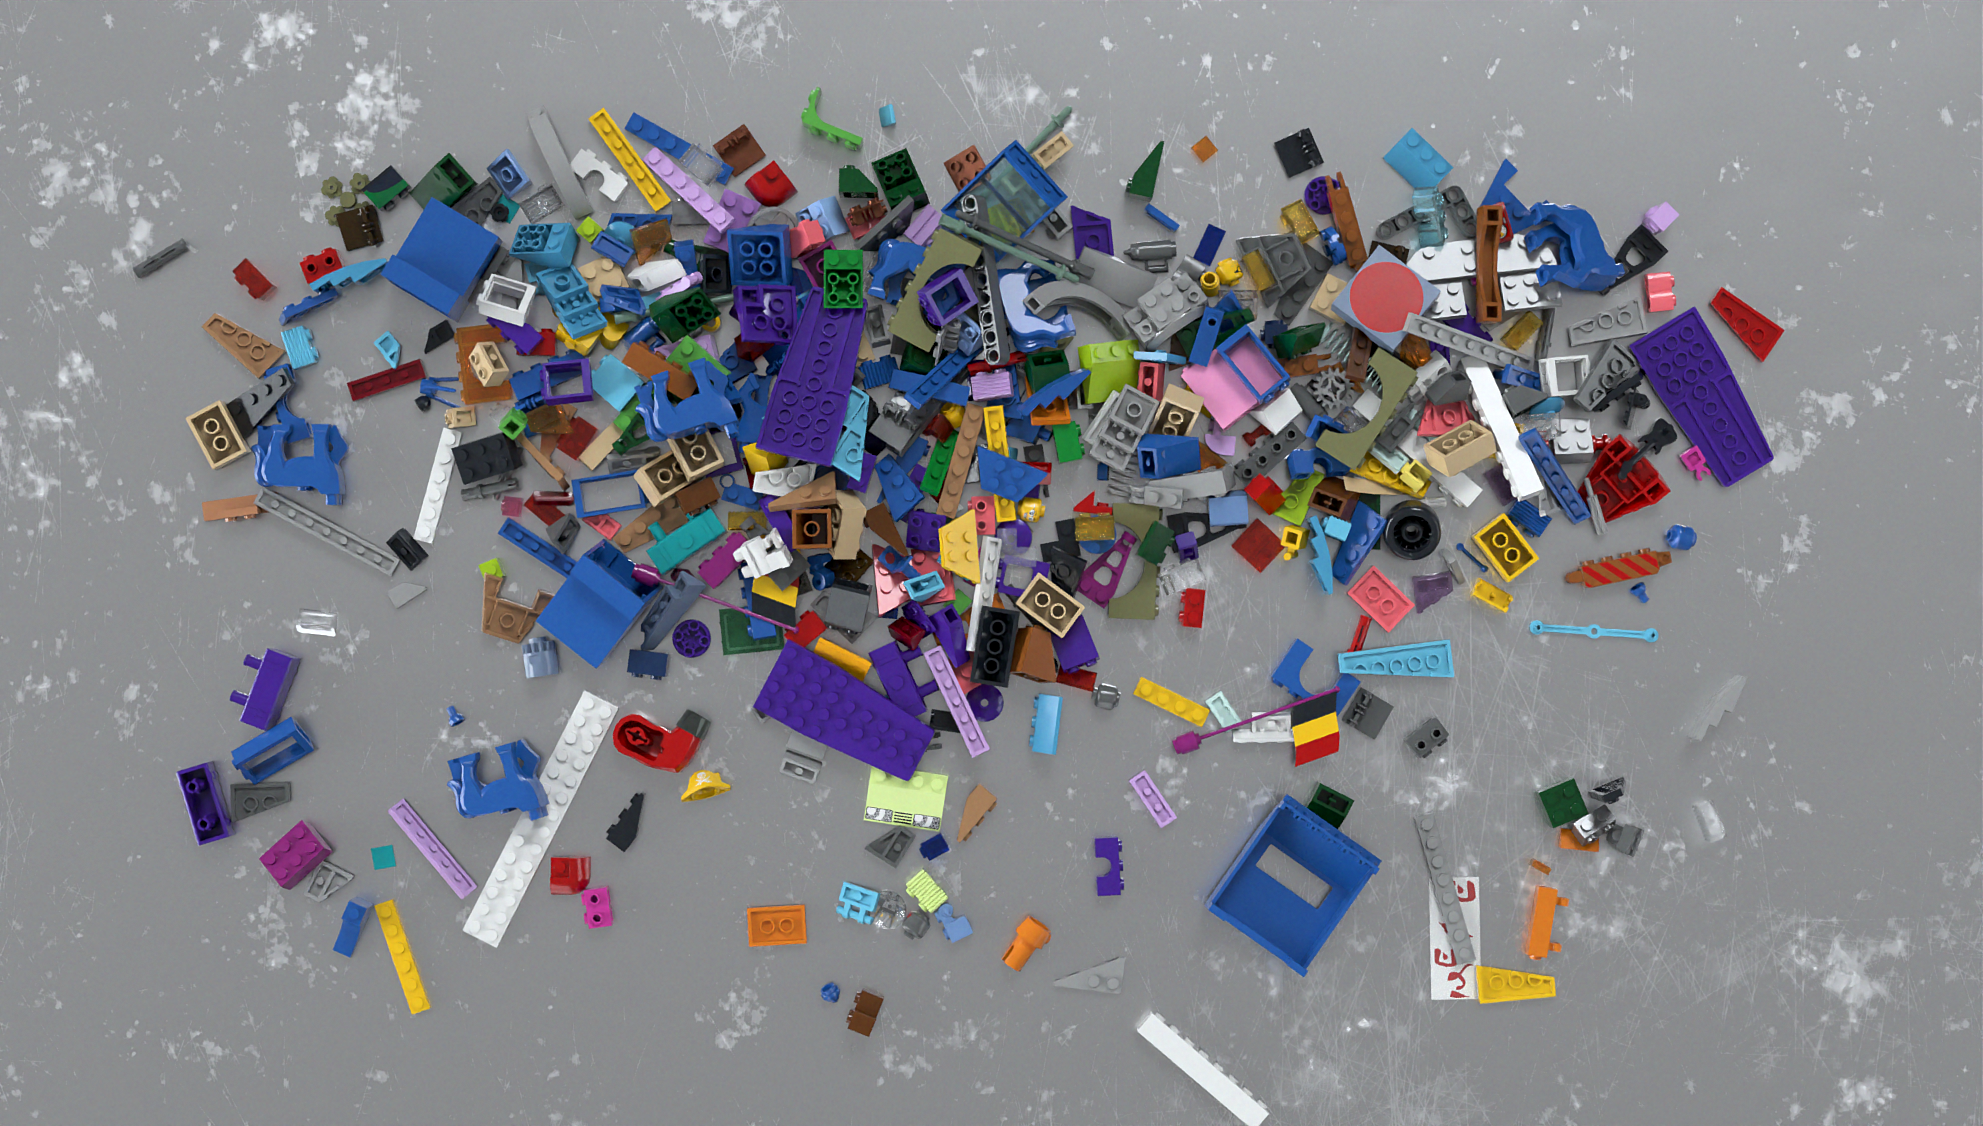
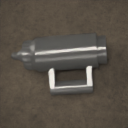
[1123,240,1177,273]
[1290,379,1328,421]

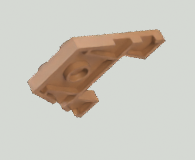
[481,572,554,644]

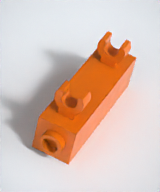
[1525,885,1569,960]

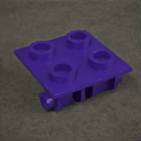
[906,508,946,553]
[901,600,936,639]

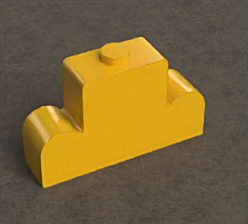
[552,306,629,356]

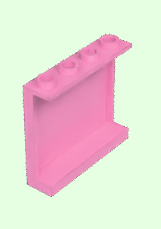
[1181,337,1282,432]

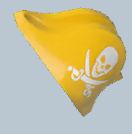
[681,770,731,802]

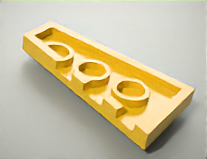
[1475,965,1556,1004]

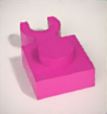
[1679,445,1711,481]

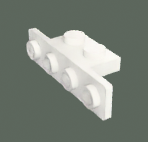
[1232,712,1295,743]

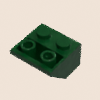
[1024,349,1072,394]
[1305,782,1355,829]

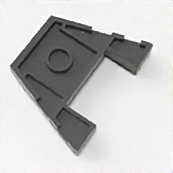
[1236,232,1312,308]

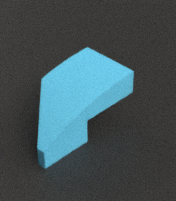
[373,331,401,369]

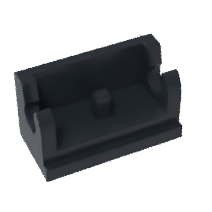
[929,709,960,733]

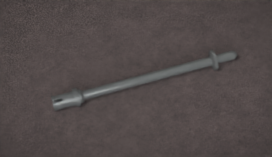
[955,210,1095,280]

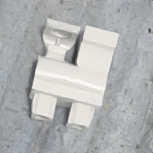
[1406,350,1452,406]
[733,528,793,579]

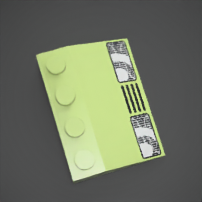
[864,766,948,832]

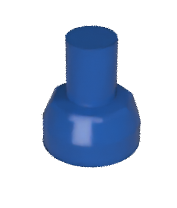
[1630,582,1649,603]
[446,706,465,727]

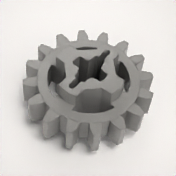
[1313,367,1355,409]

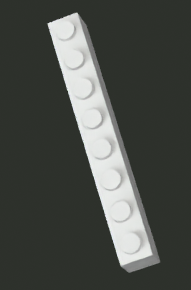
[1457,355,1544,502]
[1351,389,1483,508]
[1136,1011,1269,1126]

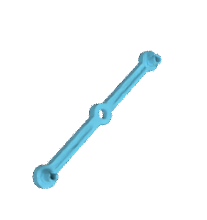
[1529,620,1659,642]

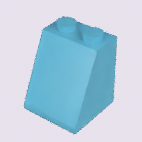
[592,354,646,412]

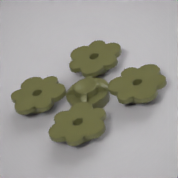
[321,173,376,227]

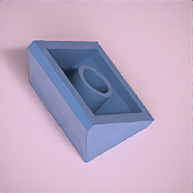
[487,149,533,200]
[1207,490,1249,527]

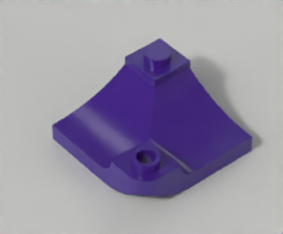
[733,284,797,346]

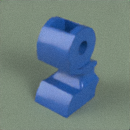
[807,553,835,591]

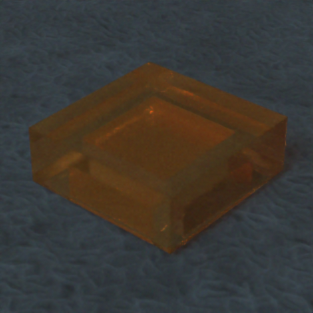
[1191,135,1218,163]
[1528,858,1551,875]

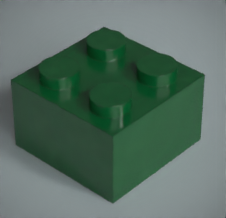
[1535,777,1589,828]

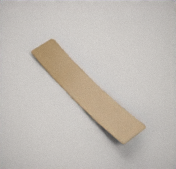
[1343,476,1408,495]

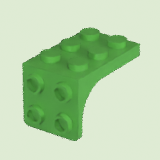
[801,87,864,151]

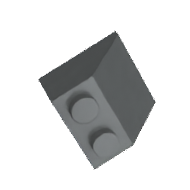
[1501,385,1549,419]

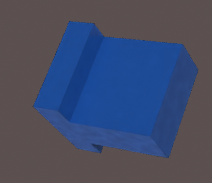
[381,197,503,323]
[536,539,664,669]

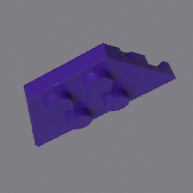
[1070,205,1114,259]

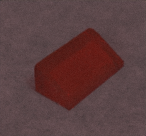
[1056,664,1097,692]

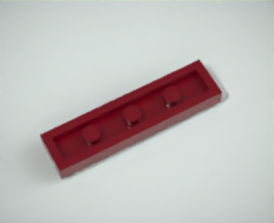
[347,359,427,402]

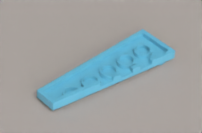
[1338,639,1454,677]

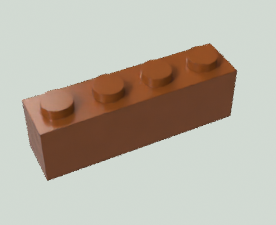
[622,341,698,400]

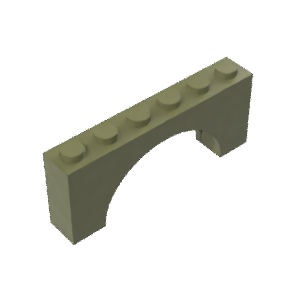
[887,226,984,352]
[1315,347,1419,470]
[1108,503,1163,620]

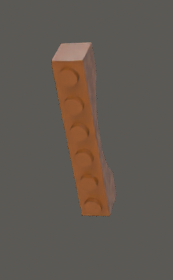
[1476,205,1503,324]

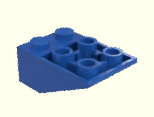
[1137,433,1201,479]

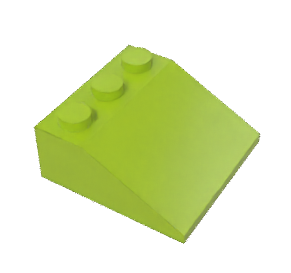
[1077,339,1140,404]

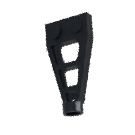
[1597,224,1668,297]
[1166,512,1247,553]

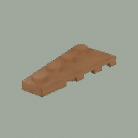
[202,313,286,379]
[612,496,689,553]

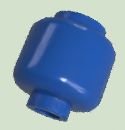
[1666,524,1697,550]

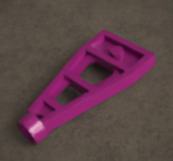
[1077,531,1137,609]

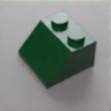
[1272,322,1326,360]
[1135,520,1175,566]

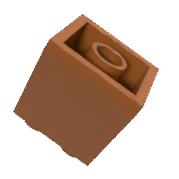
[792,509,832,549]
[1010,625,1057,683]

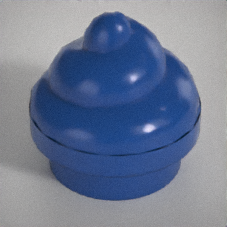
[821,983,840,1003]

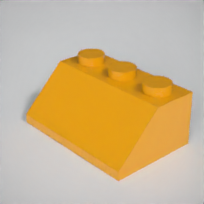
[813,637,872,682]

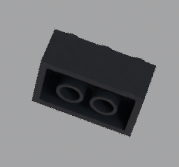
[451,432,523,485]

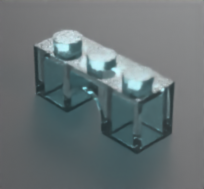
[1412,186,1448,248]

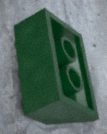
[839,165,879,199]

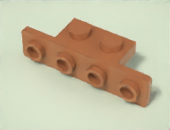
[202,492,279,522]

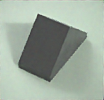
[546,513,581,554]

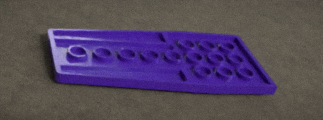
[756,286,868,467]
[1628,306,1774,487]
[753,639,935,781]

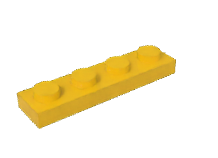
[1133,677,1210,727]

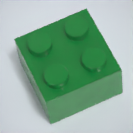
[1051,421,1085,464]

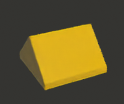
[742,442,788,475]

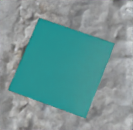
[496,194,521,224]
[371,845,396,870]

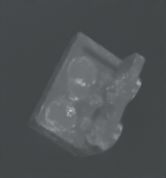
[1519,412,1561,440]

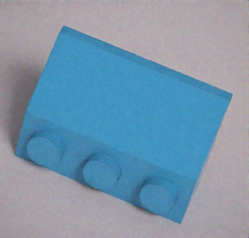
[1383,128,1454,197]
[1029,693,1063,755]

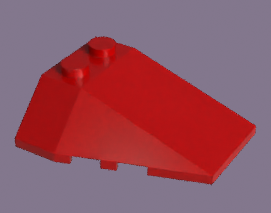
[1577,434,1671,523]

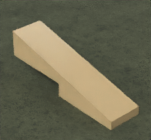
[1000,131,1074,197]

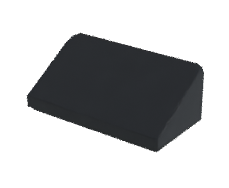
[386,528,429,571]

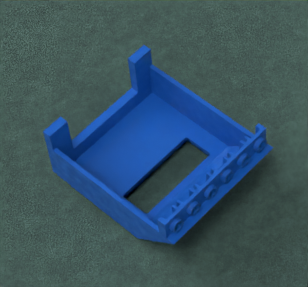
[1204,794,1382,977]

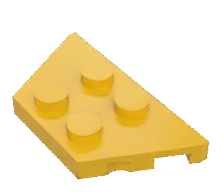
[938,509,981,584]

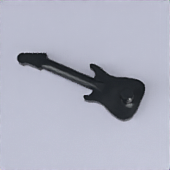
[1618,418,1677,480]

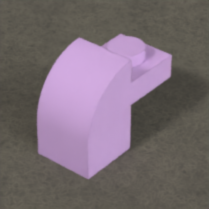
[1204,418,1236,456]

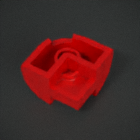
[744,160,798,207]
[550,856,591,895]

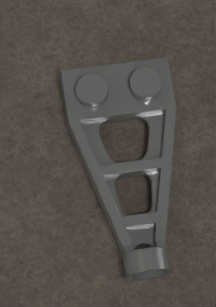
[740,516,811,591]

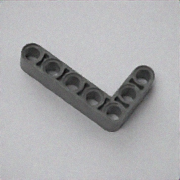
[1376,185,1477,240]

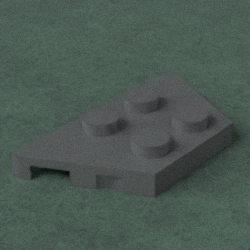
[854,195,914,251]

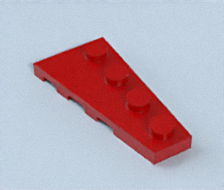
[1710,287,1785,362]

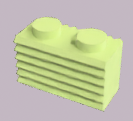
[906,869,949,913]

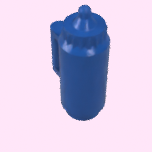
[622,316,666,352]

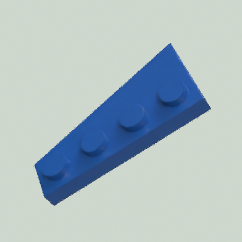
[1332,501,1388,585]

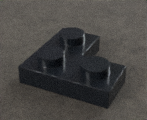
[1040,518,1081,563]

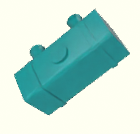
[646,506,728,575]

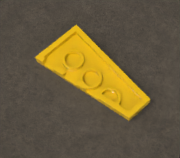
[1349,451,1432,499]

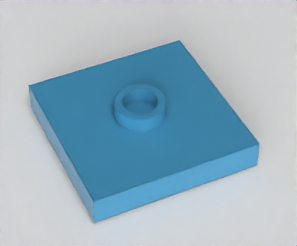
[1133,350,1186,365]

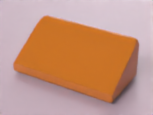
[1559,828,1599,852]

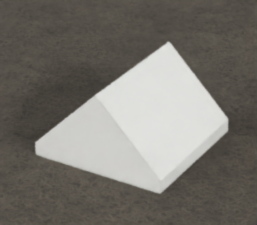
[1249,388,1303,435]

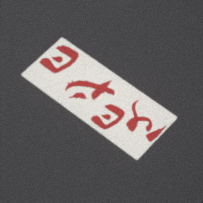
[1429,876,1481,1000]

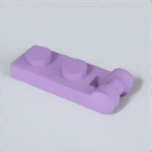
[655,272,703,301]

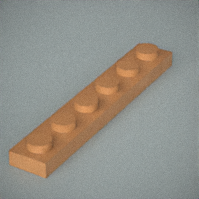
[936,403,984,519]

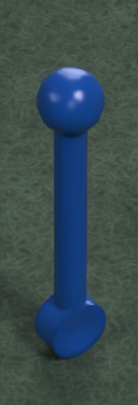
[1456,543,1488,572]

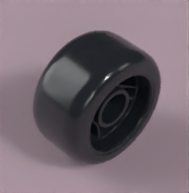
[1383,500,1441,560]

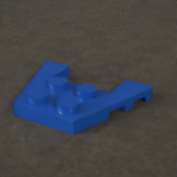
[1479,159,1550,235]

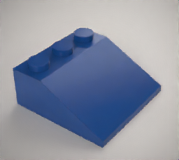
[727,224,793,286]

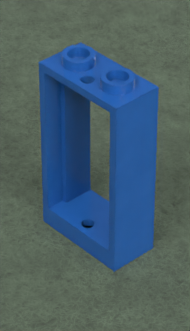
[1216,324,1291,404]
[571,470,650,518]
[231,717,314,785]

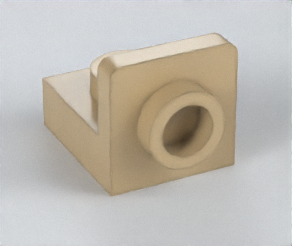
[445,406,476,429]

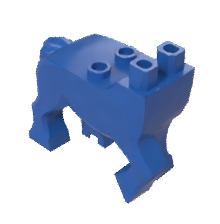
[1524,202,1625,291]
[867,239,967,316]
[985,259,1076,353]
[634,357,740,442]
[736,373,772,454]
[250,424,349,505]
[447,739,550,821]

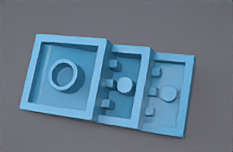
[309,258,389,293]
[536,263,607,340]
[1306,515,1333,595]

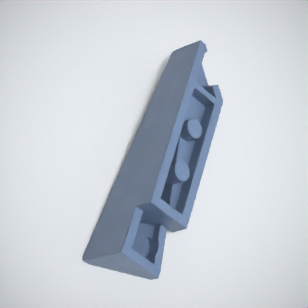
[641,571,706,650]

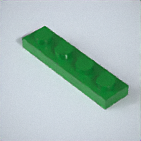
[919,425,959,497]

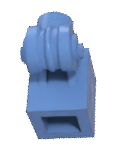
[934,903,973,943]

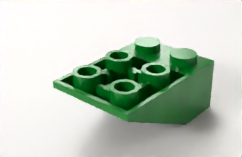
[824,250,863,308]

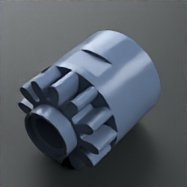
[521,636,559,678]

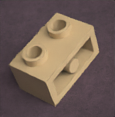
[469,341,509,387]

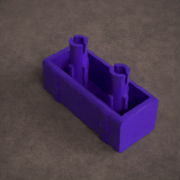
[868,640,939,716]
[230,648,301,731]
[176,761,235,846]

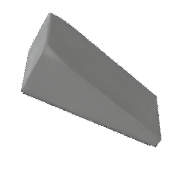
[865,304,891,348]

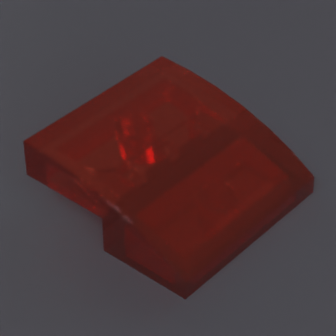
[1231,518,1286,574]

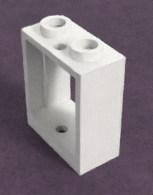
[476,274,536,327]
[1538,355,1590,397]

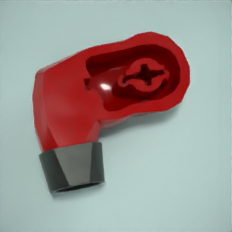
[613,709,711,773]

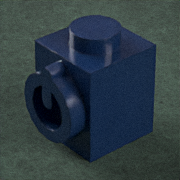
[1260,320,1288,349]

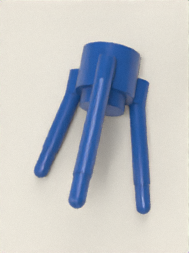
[420,377,460,408]

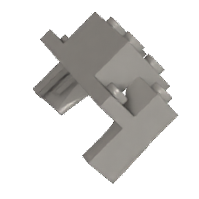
[1123,272,1209,352]

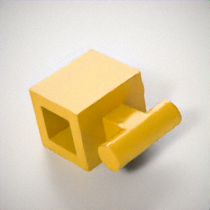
[1281,525,1310,561]

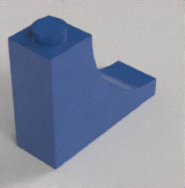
[333,897,374,958]

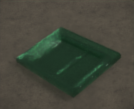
[719,607,784,655]

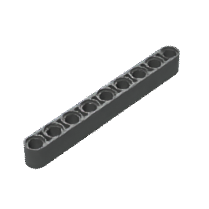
[962,194,1010,365]

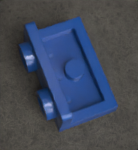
[1305,415,1349,442]

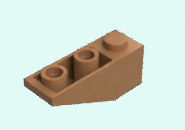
[957,783,997,843]

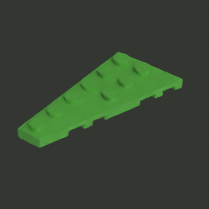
[613,335,731,432]

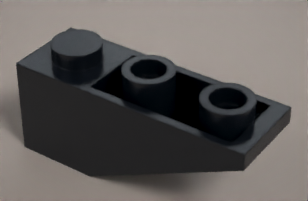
[606,792,646,852]

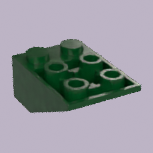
[871,148,930,211]
[409,153,478,209]
[649,287,721,344]
[900,317,948,376]

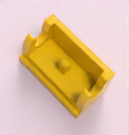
[1470,578,1513,613]

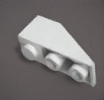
[627,259,687,292]

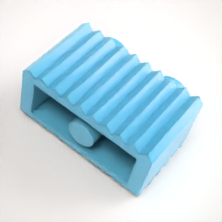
[281,325,319,370]
[1320,515,1351,542]

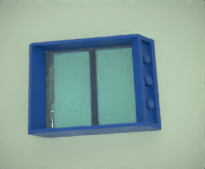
[941,140,1068,264]

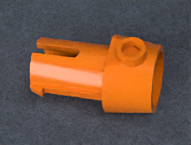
[1002,916,1051,972]

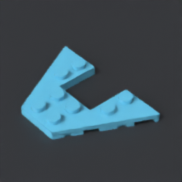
[762,385,870,482]

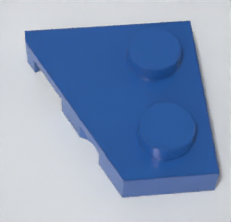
[600,284,647,316]

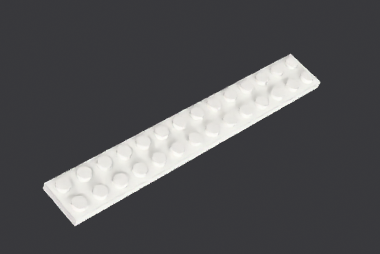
[462,690,619,948]

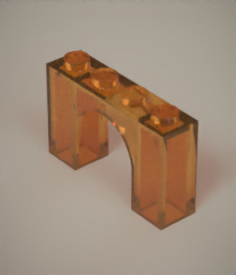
[454,324,513,405]

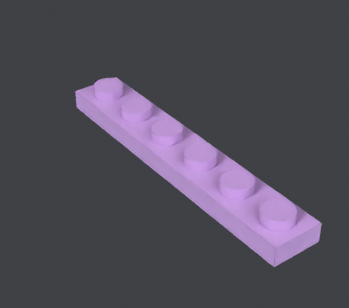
[642,147,736,234]
[923,645,990,758]
[387,799,477,900]

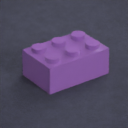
[703,189,762,253]

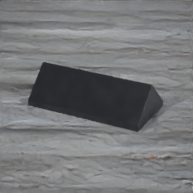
[970,605,1020,688]

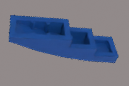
[1017,368,1091,416]
[888,369,971,407]

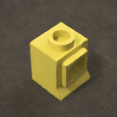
[1399,459,1433,493]

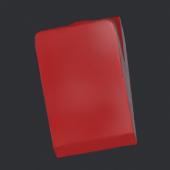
[1073,490,1113,515]

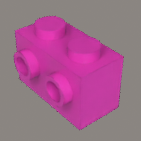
[581,886,614,929]

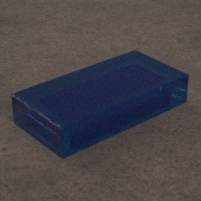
[1193,224,1226,267]

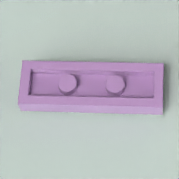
[1129,770,1177,828]

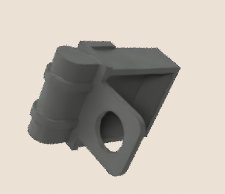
[1606,824,1644,857]

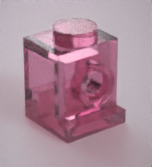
[501,496,524,517]

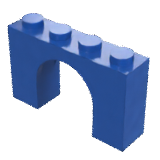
[1270,638,1361,717]

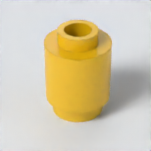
[1200,272,1220,297]
[702,316,721,333]

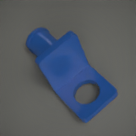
[878,545,921,579]

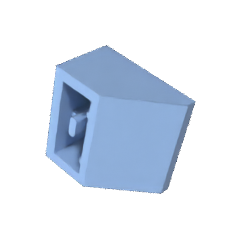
[795,195,850,243]
[953,306,983,356]

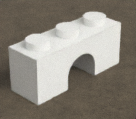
[570,148,630,203]

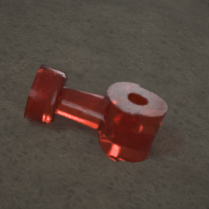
[1242,423,1271,447]

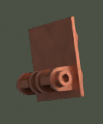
[713,124,766,177]
[944,145,992,193]
[847,197,888,227]

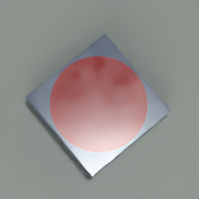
[1330,245,1441,355]

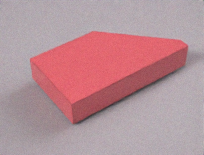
[582,514,622,541]

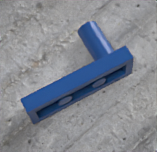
[1189,306,1224,367]
[1493,364,1541,391]

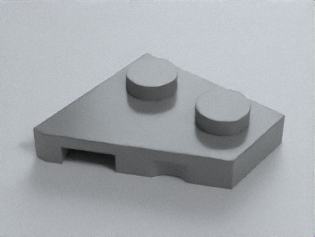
[1539,476,1564,517]
[303,860,354,903]

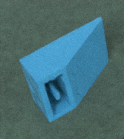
[509,223,579,268]

